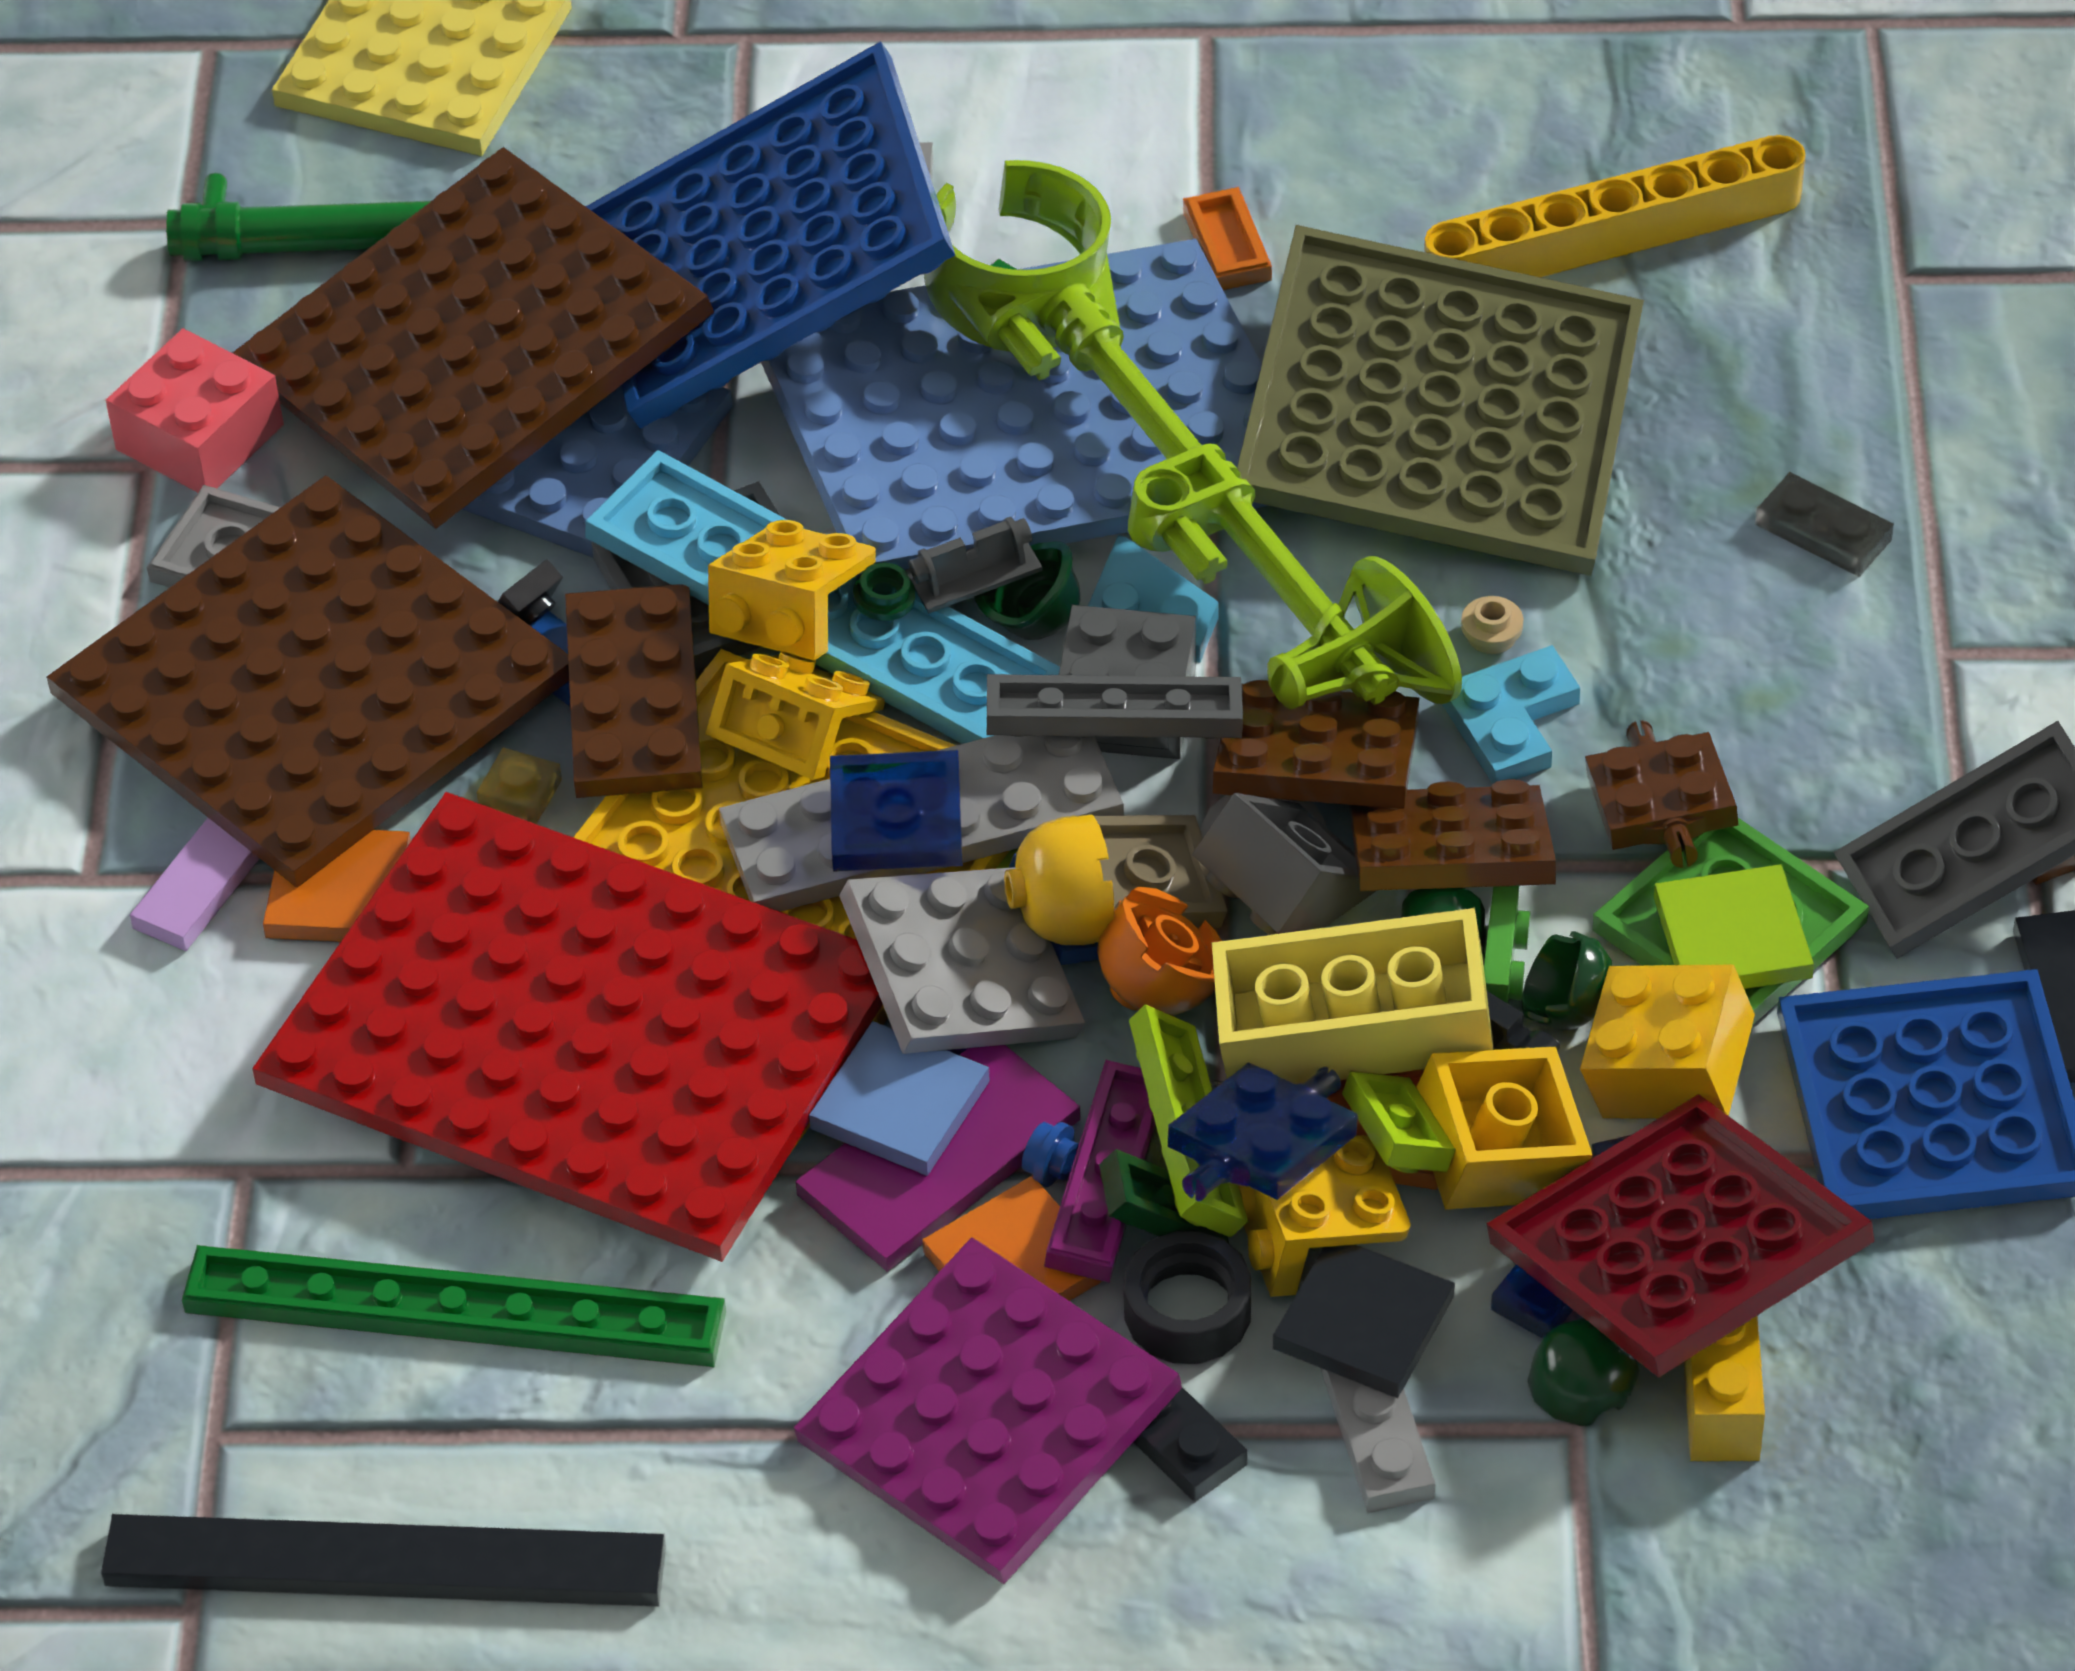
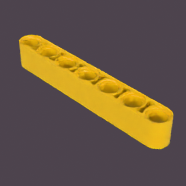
[1424,135,1806,277]

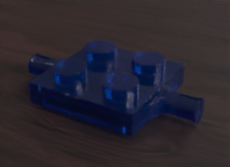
[1167,1062,1358,1201]

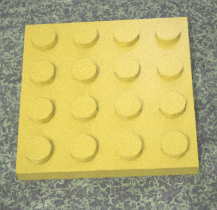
[272,0,572,156]

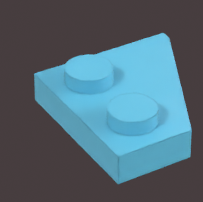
[1088,535,1218,662]

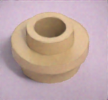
[1461,596,1524,654]

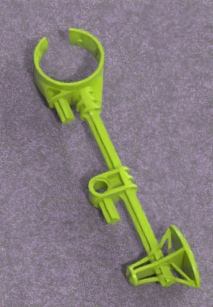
[924,160,1462,710]

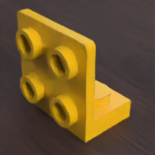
[705,652,885,780]

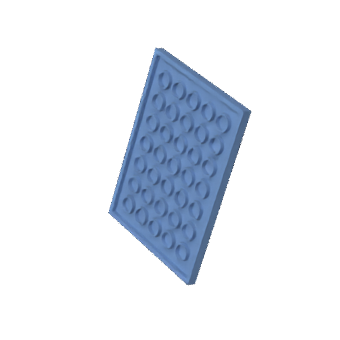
[761,239,1269,579]

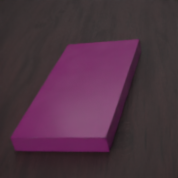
[795,1045,1081,1272]

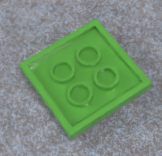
[1592,818,1869,1026]

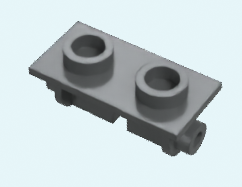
[905,516,1043,614]

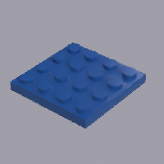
[1777,969,2075,1219]

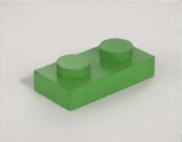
[1484,886,1531,1004]

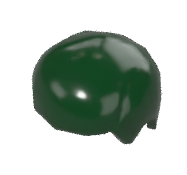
[1521,931,1612,1031]
[1527,1318,1640,1426]

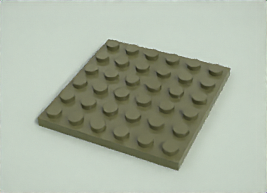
[1237,225,1644,576]

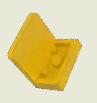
[708,520,876,660]
[1237,1135,1411,1297]

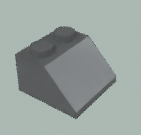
[1192,793,1378,935]

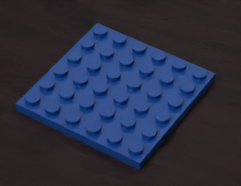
[586,41,955,429]

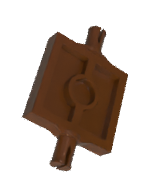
[1585,720,1739,868]

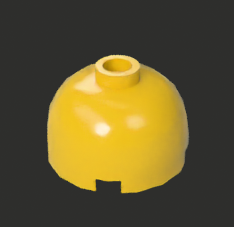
[1004,814,1114,945]

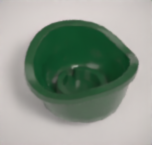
[974,541,1081,640]

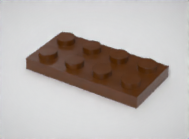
[565,584,703,798]

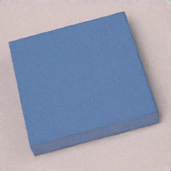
[809,1021,990,1176]

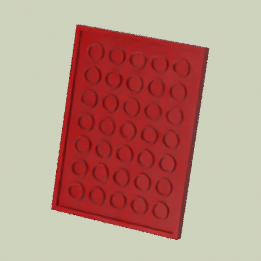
[252,792,883,1262]

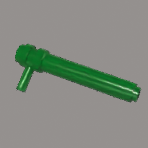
[166,173,431,262]

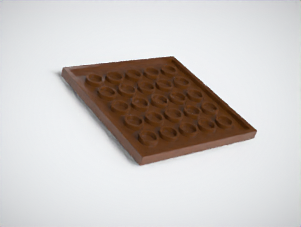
[232,147,714,529]
[46,475,569,887]

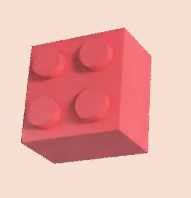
[105,328,284,493]

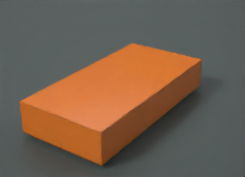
[1183,187,1272,290]

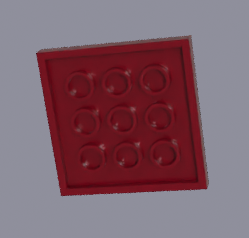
[1486,1094,1875,1378]

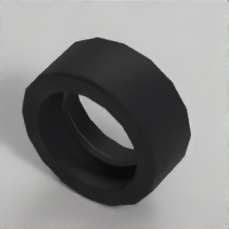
[1124,1231,1251,1364]

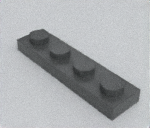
[986,674,1243,739]

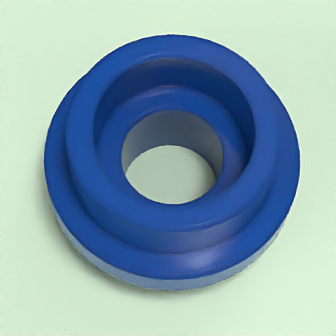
[1022,1122,1079,1187]

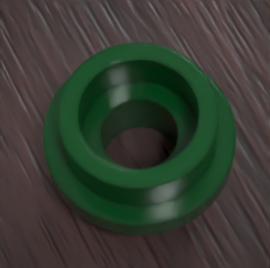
[853,563,915,621]

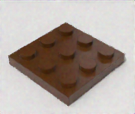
[1212,680,1420,809]
[1349,779,1556,891]

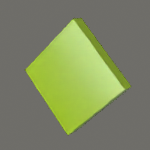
[1654,864,1814,989]

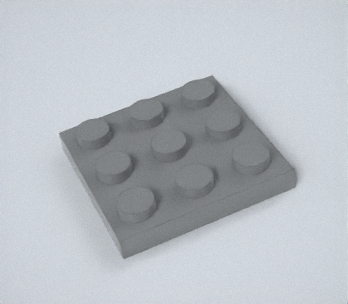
[839,867,1085,1054]

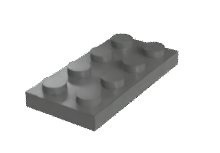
[1834,721,2075,959]

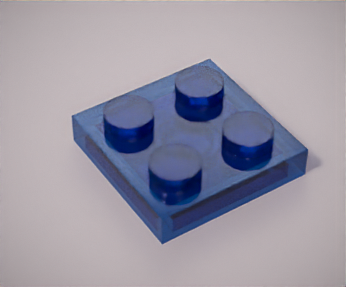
[830,750,963,872]

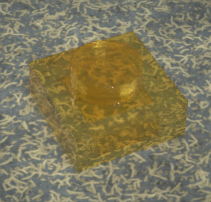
[476,747,562,824]

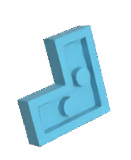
[1442,645,1580,784]

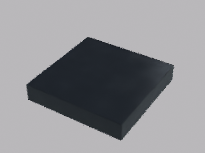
[1273,1245,1455,1398]

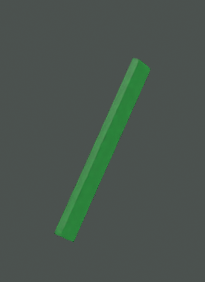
[182,1245,726,1367]

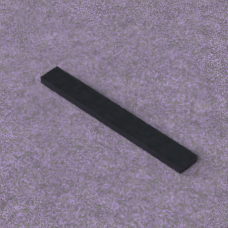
[101,1514,666,1606]

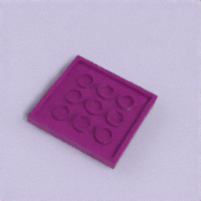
[793,1237,1182,1584]

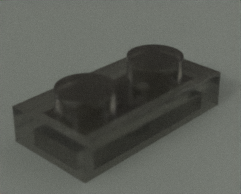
[1755,472,1894,577]

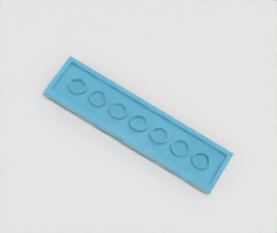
[585,450,1060,744]

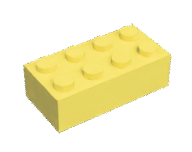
[1212,908,1493,1094]

